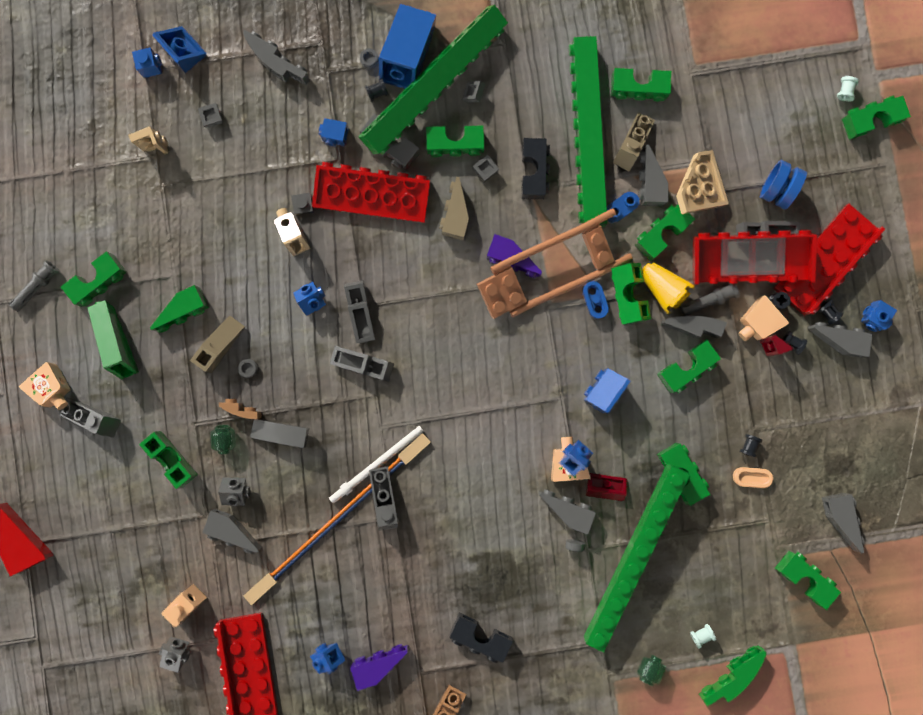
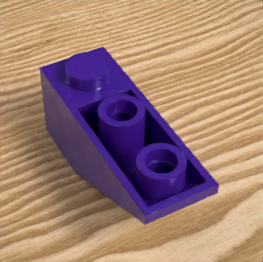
[486,234,542,278]
[350,644,409,691]

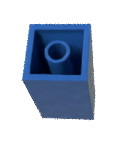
[379,4,436,89]

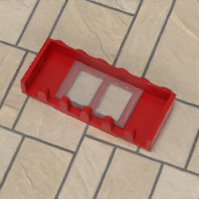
[693,230,817,285]

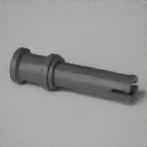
[8,260,60,312]
[680,283,740,316]

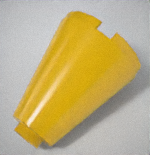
[642,263,695,315]

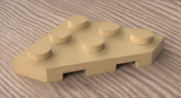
[676,150,729,214]

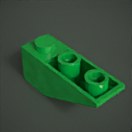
[150,285,209,333]

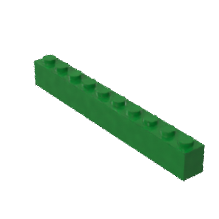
[358,4,508,154]
[569,36,607,228]
[584,463,690,652]

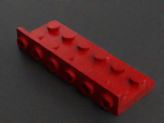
[312,162,431,223]
[773,204,885,316]
[214,612,279,715]

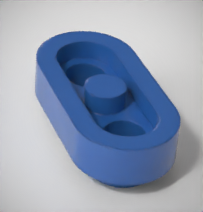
[607,192,639,223]
[583,281,608,319]

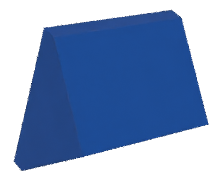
[152,26,207,73]

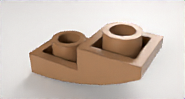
[219,399,262,419]
[433,685,466,715]

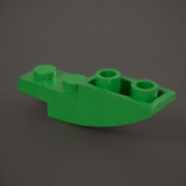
[698,645,767,707]

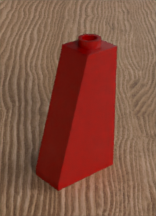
[0,503,54,577]

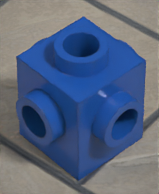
[293,282,326,316]
[860,300,897,332]
[559,440,593,476]
[310,643,345,674]

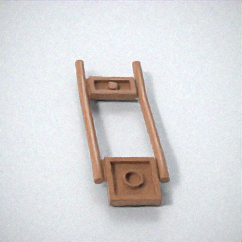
[477,208,633,319]

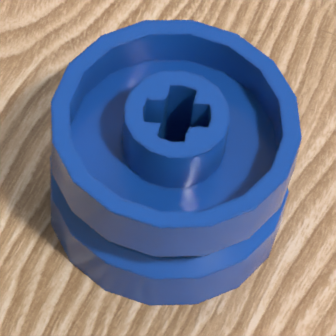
[760,160,807,210]

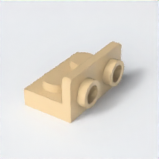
[128,126,169,154]

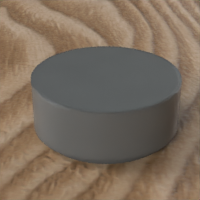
[360,48,379,69]
[238,359,258,378]
[565,539,585,552]

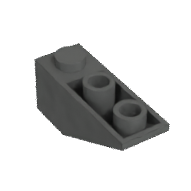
[639,145,668,206]
[807,322,872,358]
[60,398,121,438]
[369,466,398,531]
[538,489,596,535]
[822,493,865,553]
[202,509,262,554]

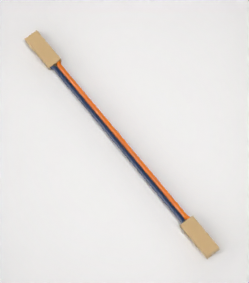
[243,433,431,605]

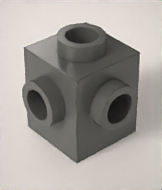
[218,477,250,506]
[159,636,190,673]

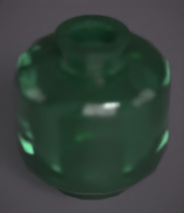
[210,425,236,454]
[637,655,666,687]

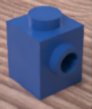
[132,47,162,78]
[319,118,349,147]

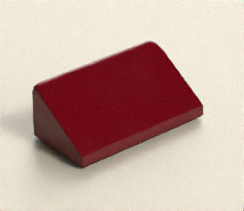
[760,335,793,357]
[586,473,627,501]

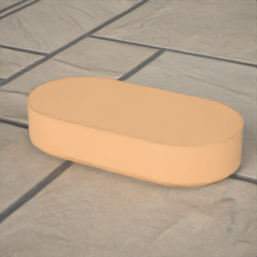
[733,467,773,488]

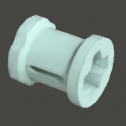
[837,76,859,101]
[690,624,716,649]

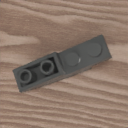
[243,30,310,85]

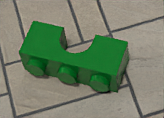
[611,68,672,102]
[842,95,911,140]
[426,125,484,157]
[635,204,695,262]
[61,251,127,307]
[611,263,651,325]
[657,340,721,394]
[139,431,198,489]
[657,443,710,506]
[774,551,841,610]

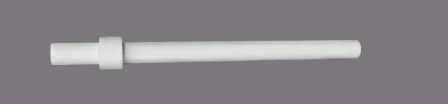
[329,425,424,504]

